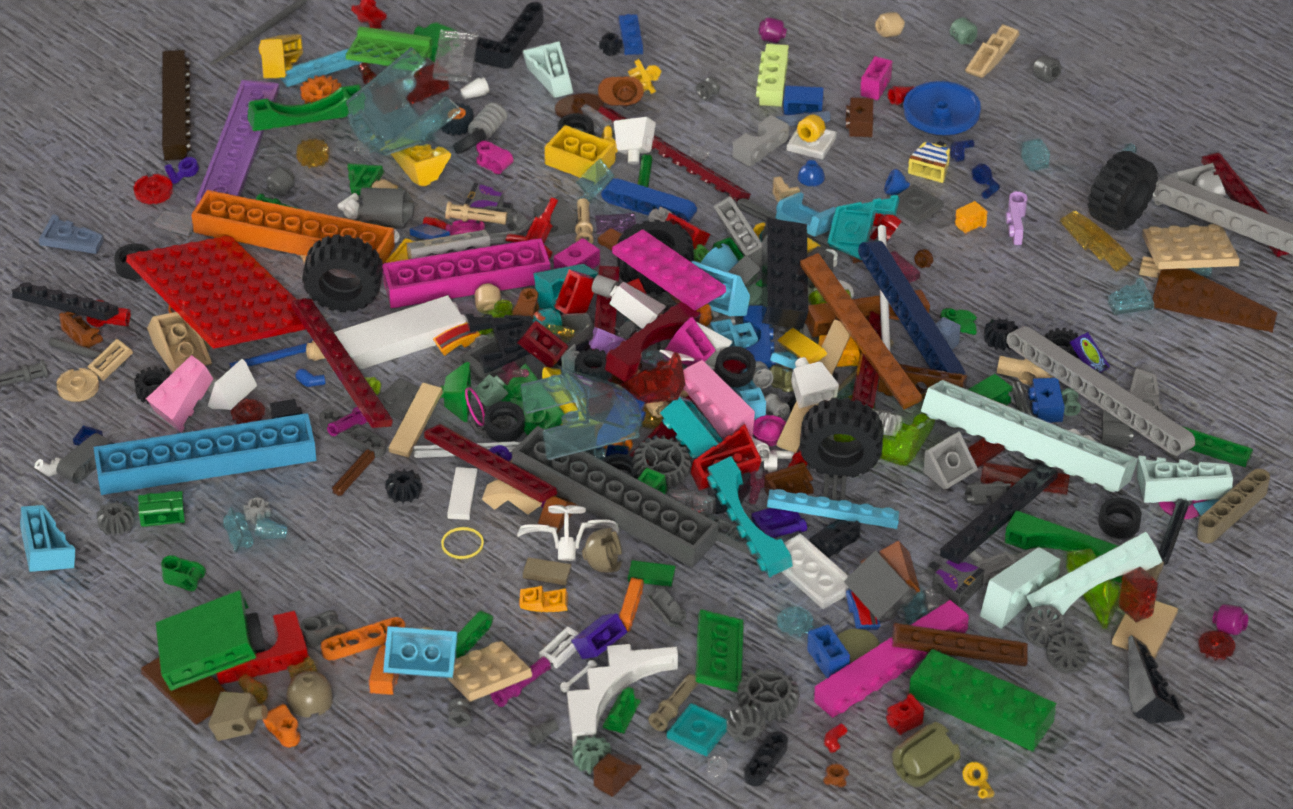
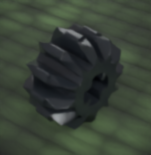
[984,317,1018,351]
[385,468,422,504]

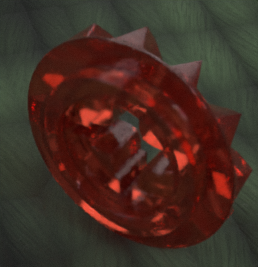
[231,399,265,424]
[1198,631,1235,661]

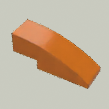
[369,645,399,695]

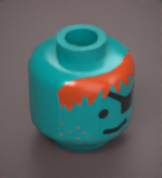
[533,308,562,334]

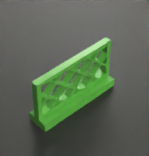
[345,26,432,71]

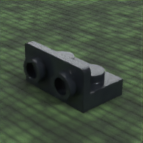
[810,519,860,558]

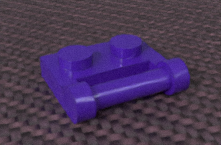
[751,508,807,538]

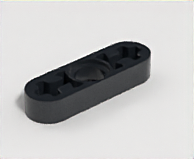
[744,731,788,787]

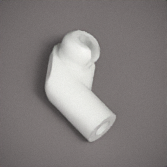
[35,458,61,477]

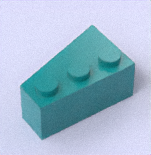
[534,264,598,313]

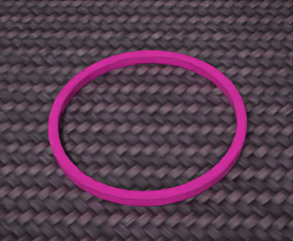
[465,387,485,426]

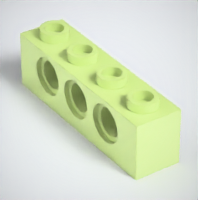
[756,44,789,107]

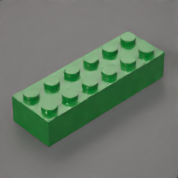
[909,649,1056,752]

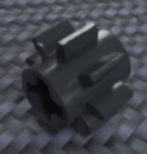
[599,33,622,56]

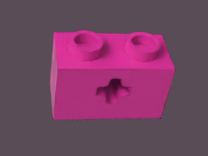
[860,56,892,100]

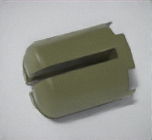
[892,722,960,787]

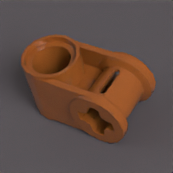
[512,288,539,320]

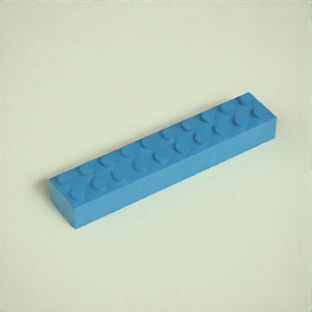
[93,413,316,495]

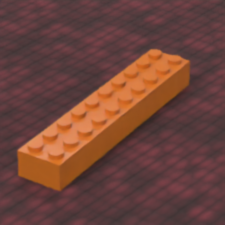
[191,190,395,264]

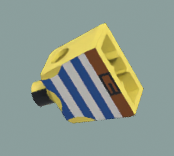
[908,141,950,183]

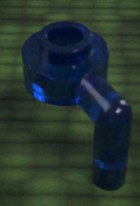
[950,140,974,162]
[972,163,1000,199]

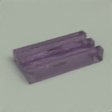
[595,213,636,234]

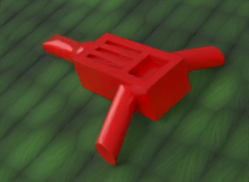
[506,197,558,259]

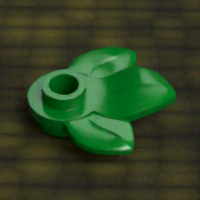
[940,308,977,335]

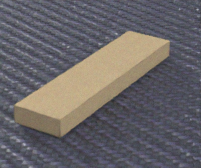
[389,383,443,458]

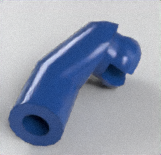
[295,369,326,387]

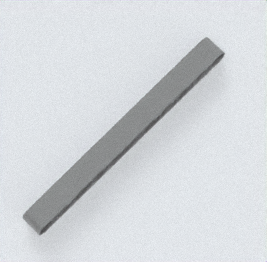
[1007,326,1195,456]

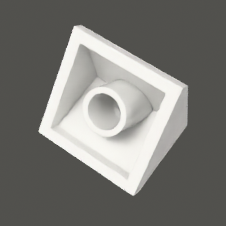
[208,359,257,410]

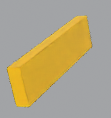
[777,328,827,364]

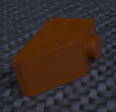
[594,753,641,797]

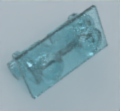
[223,507,254,553]
[903,588,929,625]

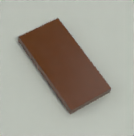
[140,657,227,725]

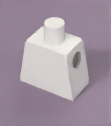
[614,117,656,164]
[791,357,839,408]

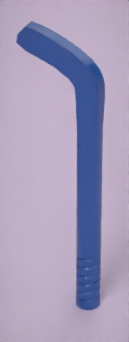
[229,339,314,369]

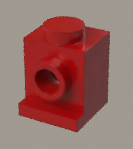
[886,694,924,735]

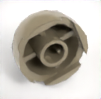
[582,528,622,573]
[287,671,333,717]

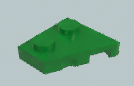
[347,164,384,195]

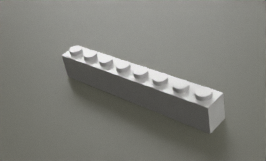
[1155,176,1293,254]

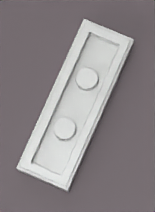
[447,467,478,520]

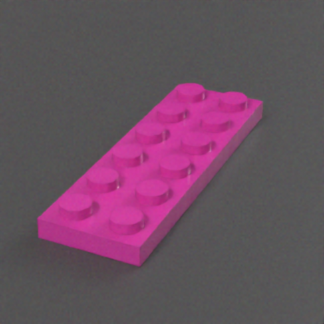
[612,230,726,310]

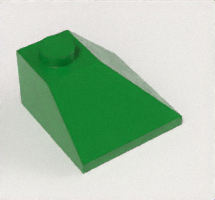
[440,362,472,422]

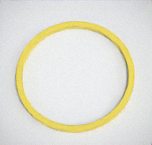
[441,527,484,559]

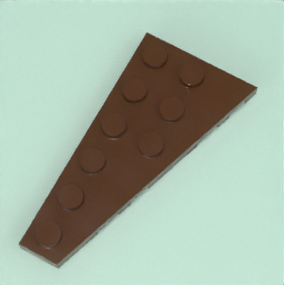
[1151,268,1278,333]

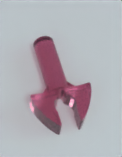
[498,362,529,385]
[748,470,766,505]

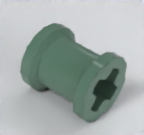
[1061,388,1081,416]

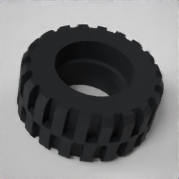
[1088,151,1158,230]
[616,220,694,294]
[302,234,383,312]
[800,397,883,478]

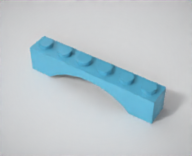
[710,319,766,420]

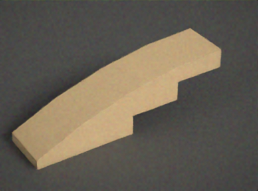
[965,24,1019,78]

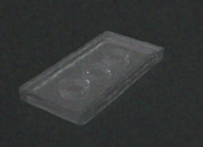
[433,30,478,82]

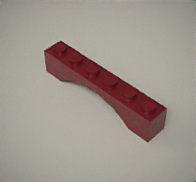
[605,301,701,382]

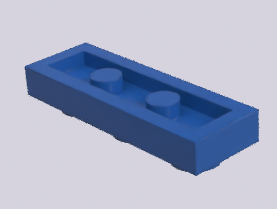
[619,14,643,55]

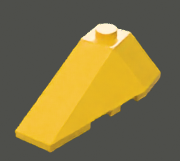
[385,139,451,186]

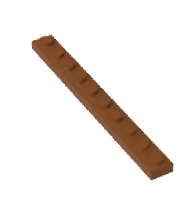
[800,253,922,410]

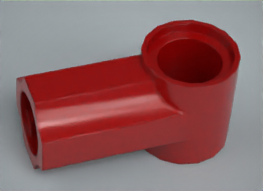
[86,300,131,327]

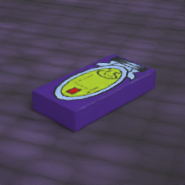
[1070,332,1110,373]

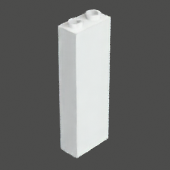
[334,295,466,370]

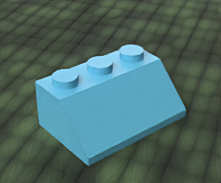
[692,261,750,316]
[383,626,458,678]

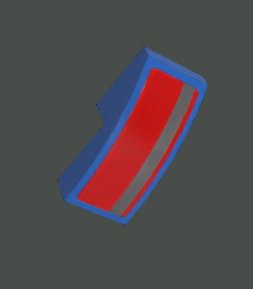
[846,590,880,630]

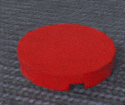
[134,174,173,204]

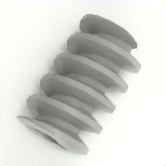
[468,103,507,141]

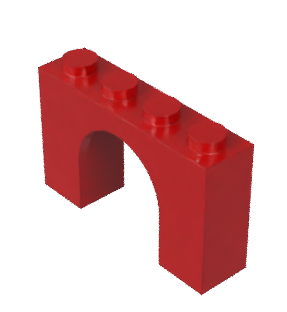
[216,611,309,685]

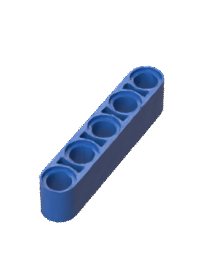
[601,178,697,222]

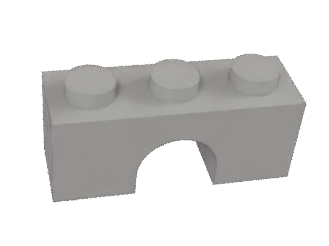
[733,115,789,167]

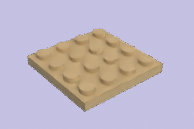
[1142,224,1240,269]

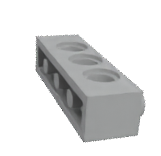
[713,196,762,267]
[406,230,491,260]

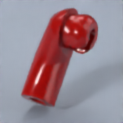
[423,217,447,230]

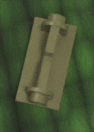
[769,365,794,392]

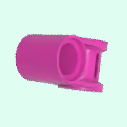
[476,141,514,174]

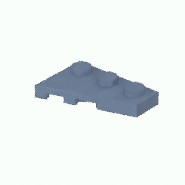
[39,214,104,254]

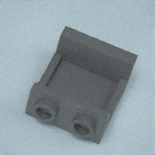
[554,313,594,350]
[844,550,917,623]

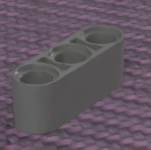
[56,433,115,484]

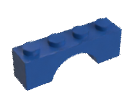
[743,305,776,372]

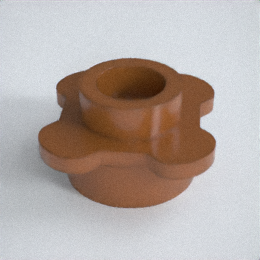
[823,764,849,787]

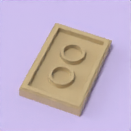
[1112,594,1178,659]

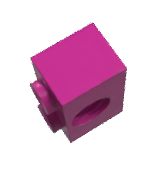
[554,238,600,269]

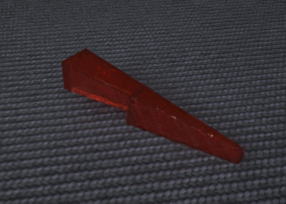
[610,352,686,408]

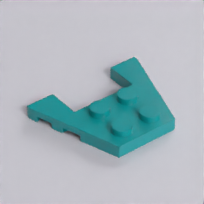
[827,195,900,260]

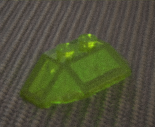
[1065,548,1121,629]

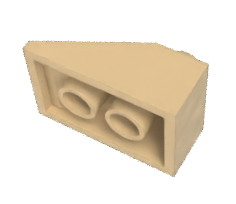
[147,312,212,373]

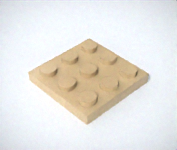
[447,641,532,702]

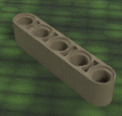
[1197,469,1270,543]

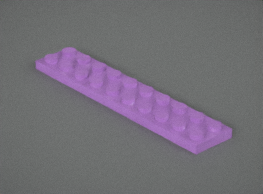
[195,80,280,206]

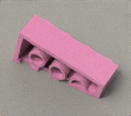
[681,360,755,440]

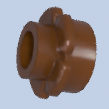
[914,249,934,268]

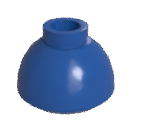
[798,160,825,187]
[884,169,910,196]

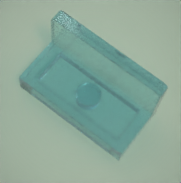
[576,159,615,202]

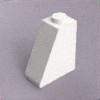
[609,282,666,329]

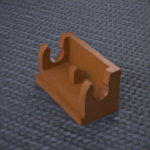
[59,312,103,348]

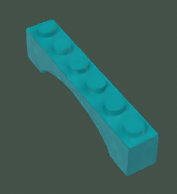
[707,456,793,578]

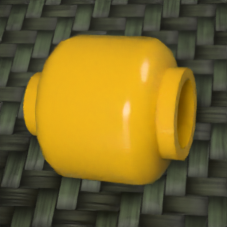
[797,114,825,143]

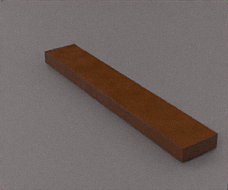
[892,623,1028,667]

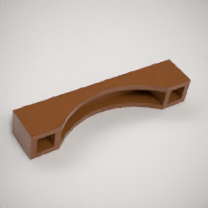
[805,290,930,337]

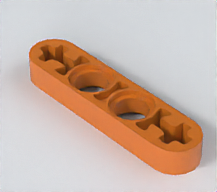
[321,617,406,661]

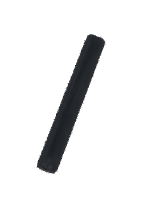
[1158,499,1189,565]

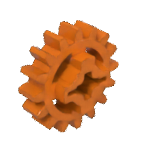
[300,75,341,104]

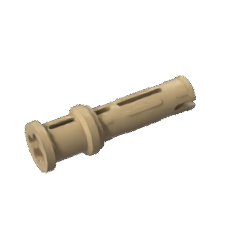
[575,198,593,244]
[445,201,507,225]

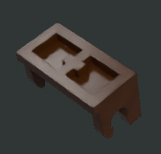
[764,462,814,496]

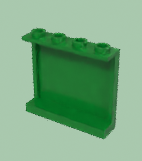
[155,590,256,691]

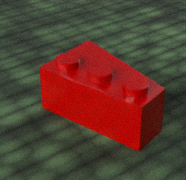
[690,424,762,490]

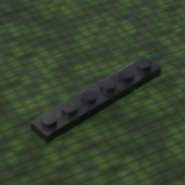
[12,282,119,321]

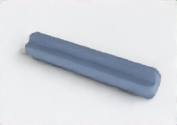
[776,111,831,127]

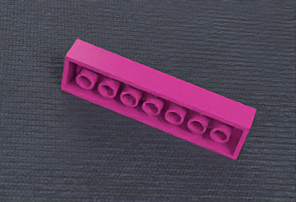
[382,238,550,308]

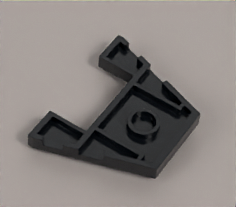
[466,313,533,374]

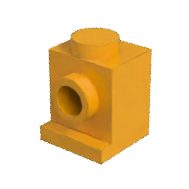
[955,201,988,233]

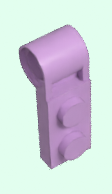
[1006,191,1027,245]

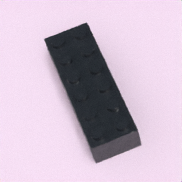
[762,218,808,329]

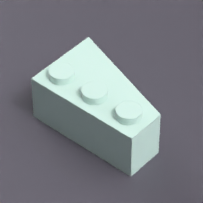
[523,42,573,98]

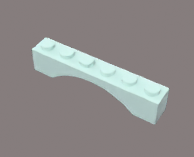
[1026,532,1163,620]

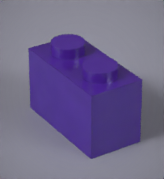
[571,613,628,659]

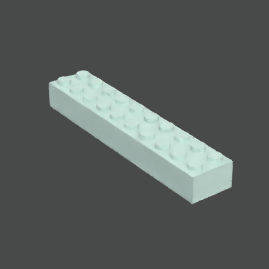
[921,380,1138,492]

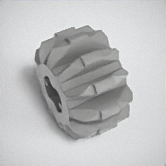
[872,409,903,436]

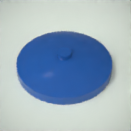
[903,81,981,135]

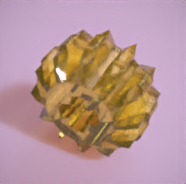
[296,137,329,169]

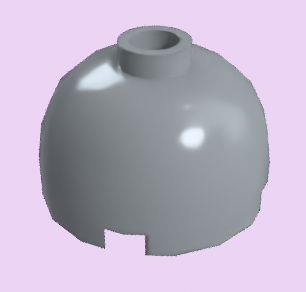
[1195,169,1226,196]

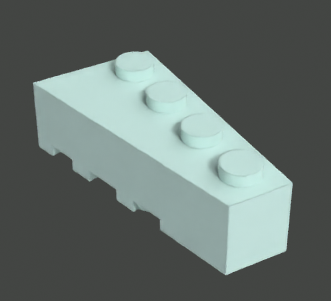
[1137,456,1233,503]
[980,547,1061,629]

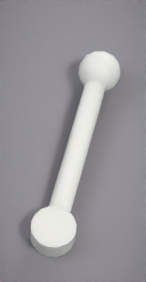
[560,660,597,692]

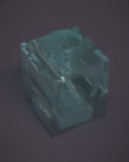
[1021,138,1050,171]

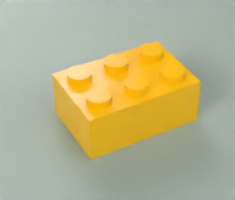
[545,125,615,183]

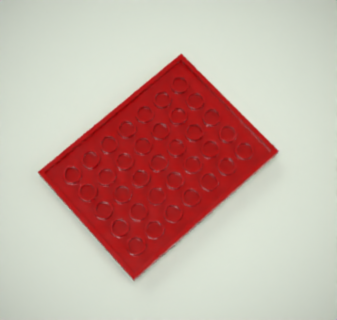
[126,236,306,349]

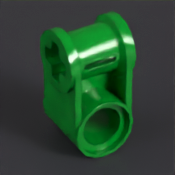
[161,555,206,591]

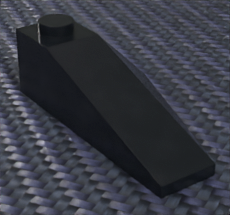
[1128,635,1185,724]

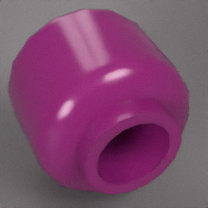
[758,17,787,44]
[1213,604,1249,635]

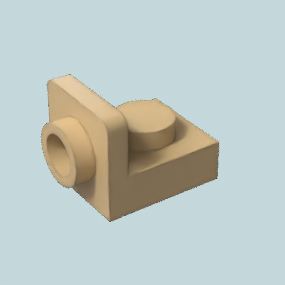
[773,177,800,202]

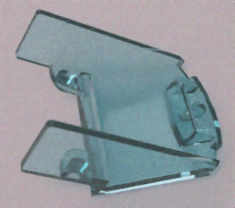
[346,47,461,156]
[521,367,642,460]

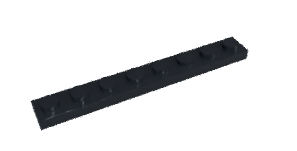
[940,463,1058,564]

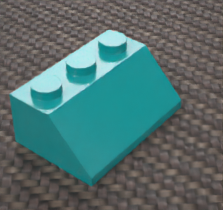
[660,396,724,460]

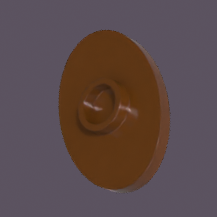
[555,93,604,118]

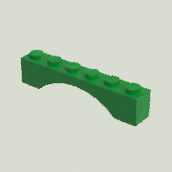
[247,85,365,131]
[1005,510,1135,586]

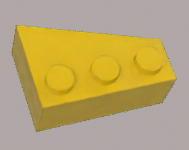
[259,34,303,78]

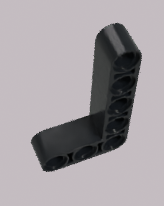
[462,2,544,69]

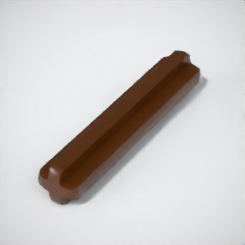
[332,449,375,496]

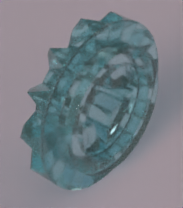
[777,607,813,637]

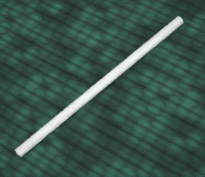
[878,225,890,351]

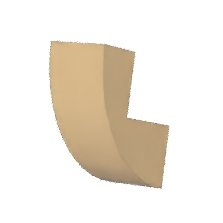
[482,479,542,515]

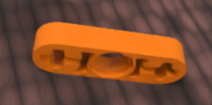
[619,578,644,632]

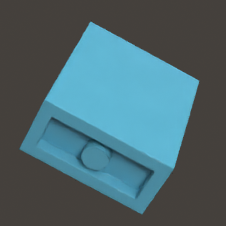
[776,192,836,237]

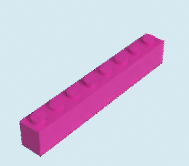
[814,600,969,718]

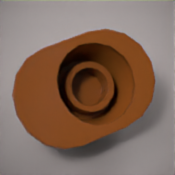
[598,76,644,107]

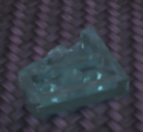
[1108,278,1154,315]

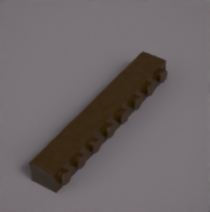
[162,50,191,161]

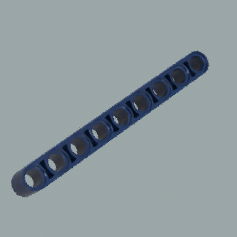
[858,240,965,375]

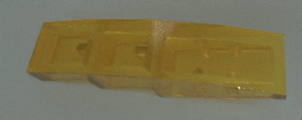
[1060,210,1133,272]

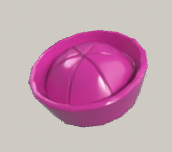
[753,415,786,446]

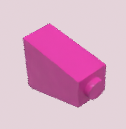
[661,317,716,371]

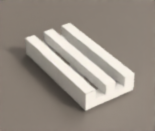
[539,626,579,668]

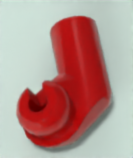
[824,723,847,753]

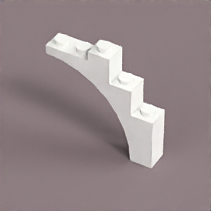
[567,644,678,747]

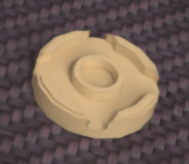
[57,368,99,402]

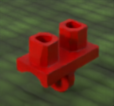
[351,0,387,29]
[870,213,902,242]

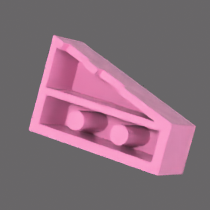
[146,355,213,433]

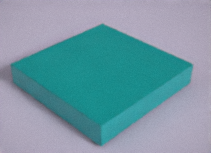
[667,703,727,757]

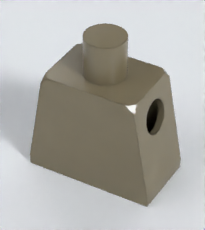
[208,692,268,741]

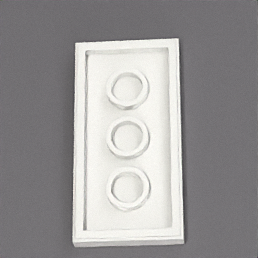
[782,534,851,609]

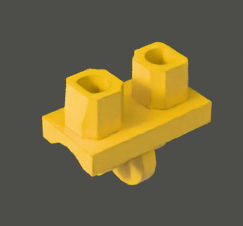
[628,59,661,94]

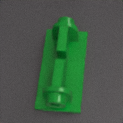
[602,687,641,734]

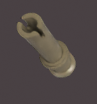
[648,674,699,731]

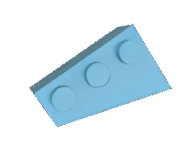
[20,505,75,572]

